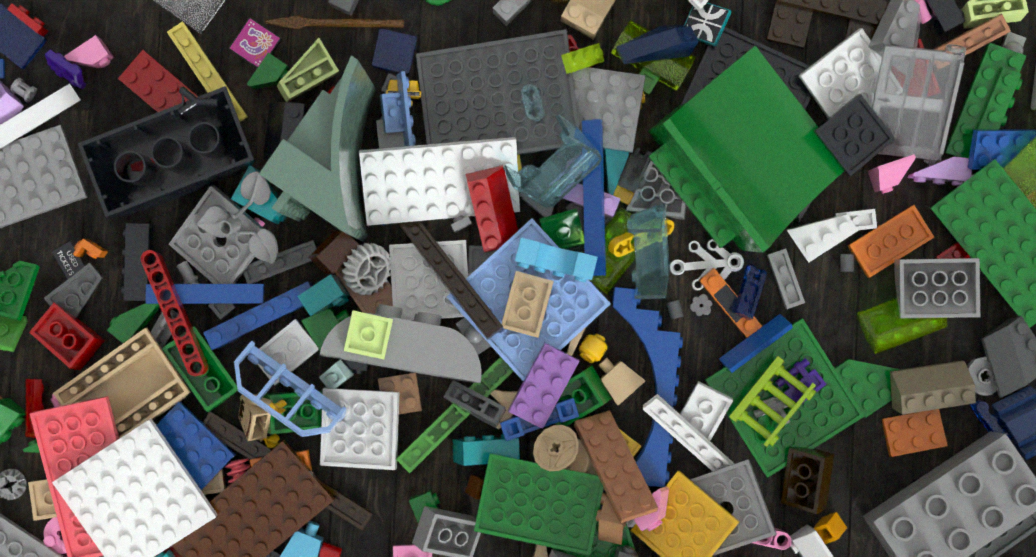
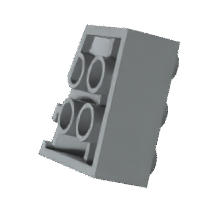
[868,0,921,78]
[626,161,686,220]

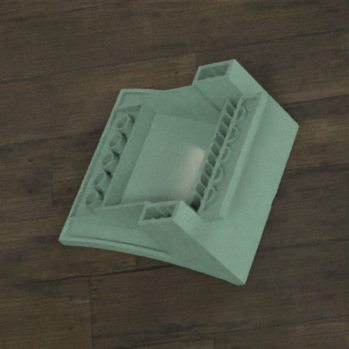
[259,56,376,242]

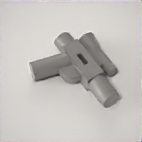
[753,396,790,425]

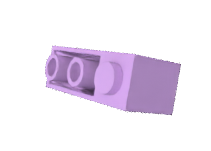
[908,157,972,186]

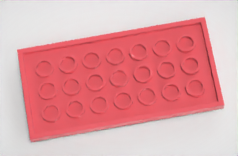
[30,396,119,557]

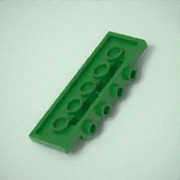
[944,43,1026,158]

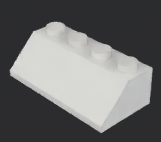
[790,525,833,557]

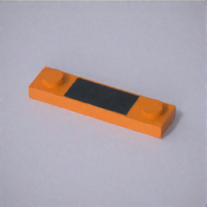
[698,268,762,338]

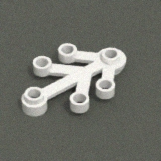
[669,239,744,290]

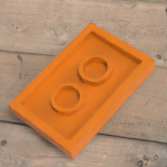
[882,409,948,457]

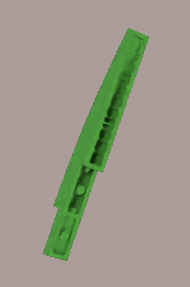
[396,357,513,473]

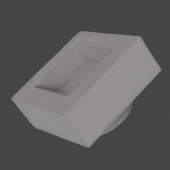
[451,215,472,233]

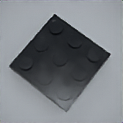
[813,94,895,176]

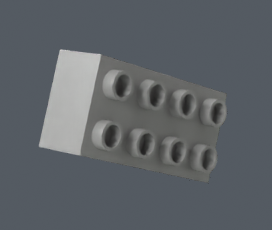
[863,432,1036,557]

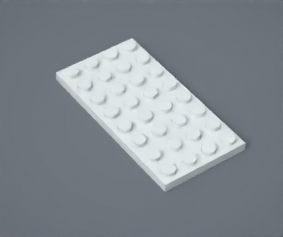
[359,137,520,226]

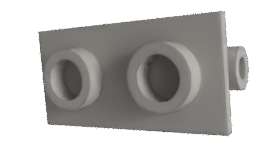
[150,310,178,348]

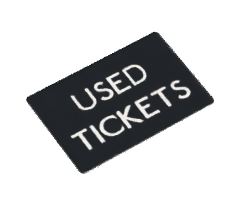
[52,241,85,279]

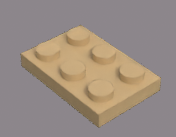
[502,271,554,338]

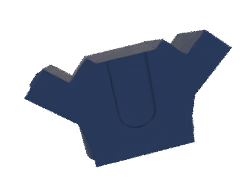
[992,386,1036,460]

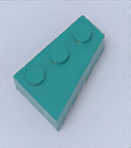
[297,274,351,316]

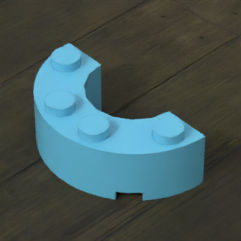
[515,238,598,283]

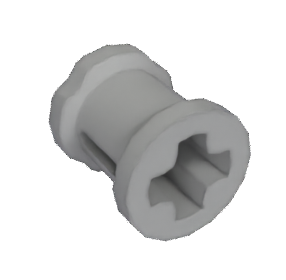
[10,78,37,102]

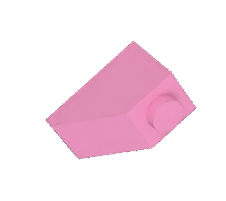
[64,35,114,68]

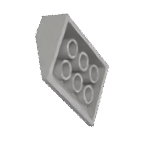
[895,258,980,318]

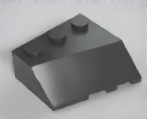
[981,316,1036,398]

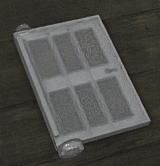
[872,44,966,165]

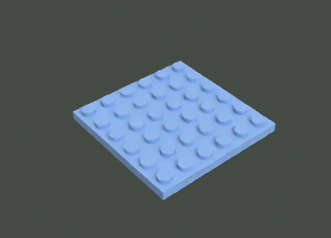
[447,218,610,381]

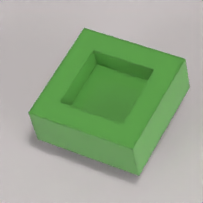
[639,68,659,96]

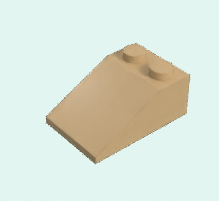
[560,0,616,39]

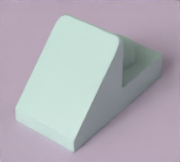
[319,360,354,389]

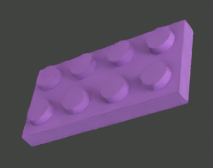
[508,342,579,429]

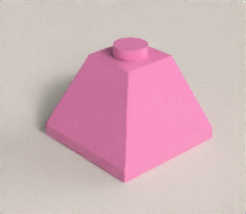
[867,154,916,194]

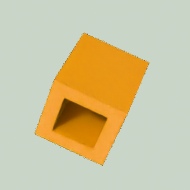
[813,512,847,544]

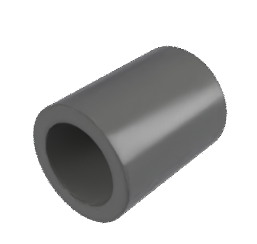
[840,254,854,272]
[666,300,684,320]

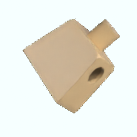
[599,358,645,405]

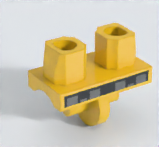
[385,80,421,106]

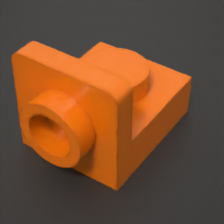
[73,239,108,259]

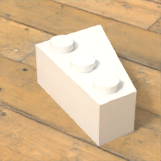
[786,214,859,262]

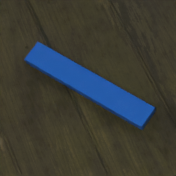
[146,284,264,304]

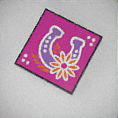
[228,17,282,68]

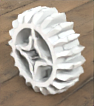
[342,243,393,295]

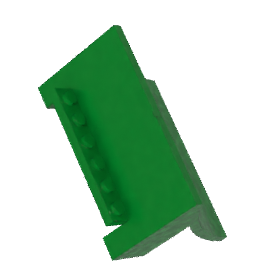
[648,46,844,252]

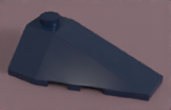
[616,24,699,64]

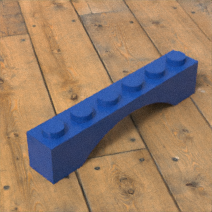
[203,282,313,350]

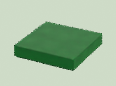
[539,209,584,249]

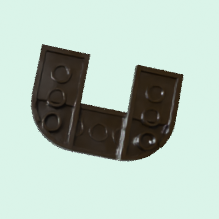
[766,0,888,49]

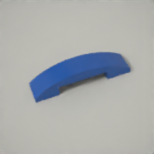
[500,398,579,441]

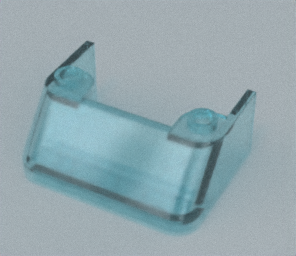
[503,114,602,207]
[627,205,670,299]

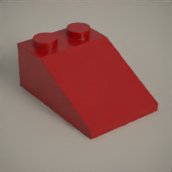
[29,302,105,370]

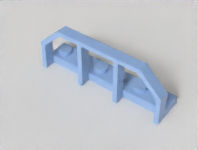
[234,341,347,437]

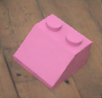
[633,486,669,531]

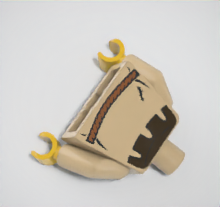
[239,394,287,448]

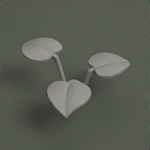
[197,171,278,264]

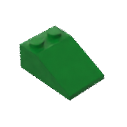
[555,366,612,426]
[263,390,323,434]

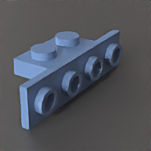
[380,71,415,146]

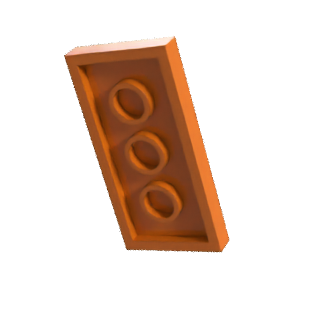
[847,205,934,278]

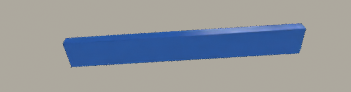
[582,119,606,276]

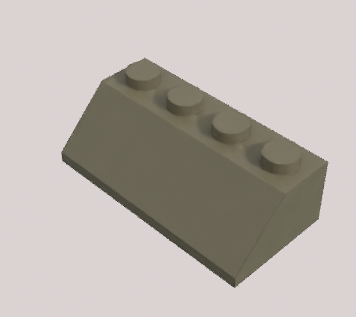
[890,360,976,414]

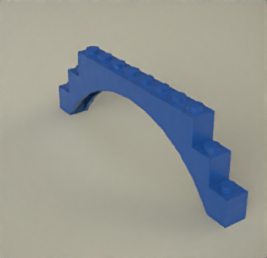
[600,287,683,510]

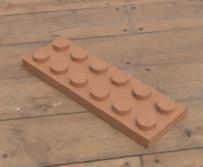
[574,411,658,523]

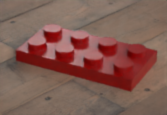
[118,50,198,112]

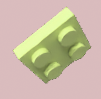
[344,311,393,360]

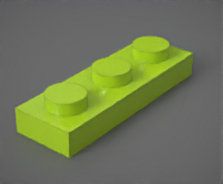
[561,43,604,74]

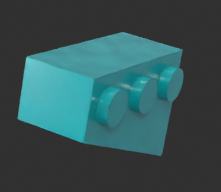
[453,434,520,466]

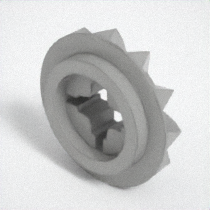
[0,469,27,500]

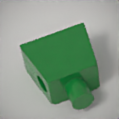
[302,309,350,350]

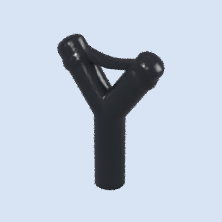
[178,87,219,115]

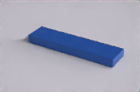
[719,314,793,373]

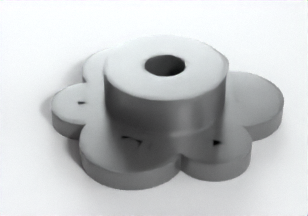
[690,294,712,316]

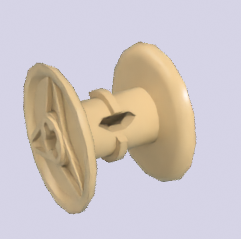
[533,425,591,473]

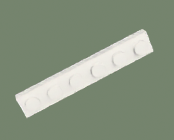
[643,394,735,471]

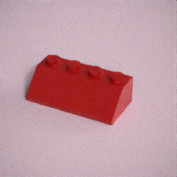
[465,165,518,252]

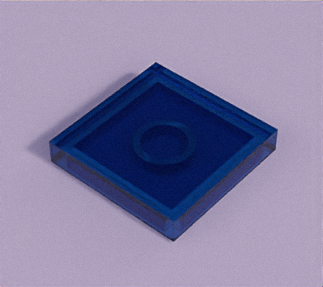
[372,29,417,75]

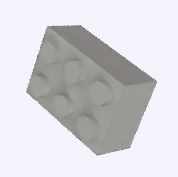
[412,506,481,557]

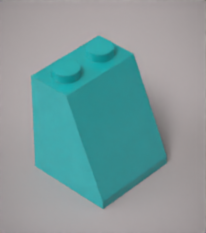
[231,165,287,224]

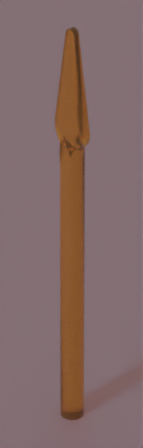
[265,15,404,29]

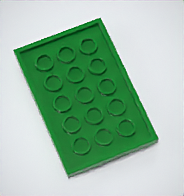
[474,453,604,556]

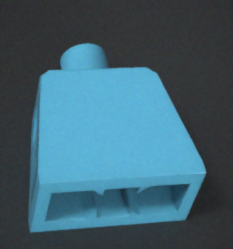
[280,521,323,557]

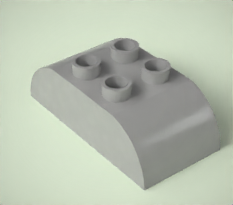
[319,304,481,383]

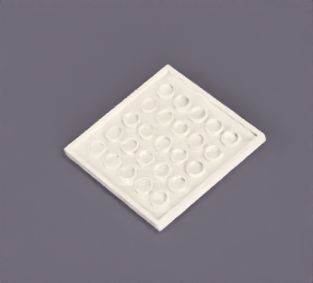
[52,418,218,557]

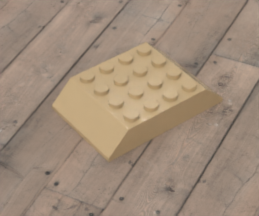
[53,328,190,438]

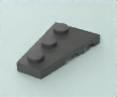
[44,262,103,318]

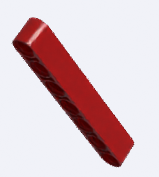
[141,250,208,376]

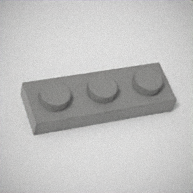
[767,249,805,309]

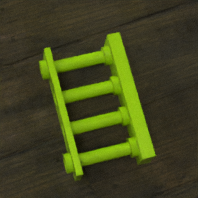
[729,356,817,447]

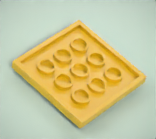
[630,471,740,557]

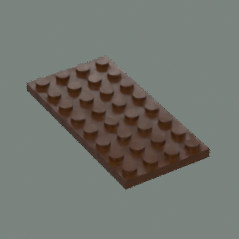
[172,440,335,557]

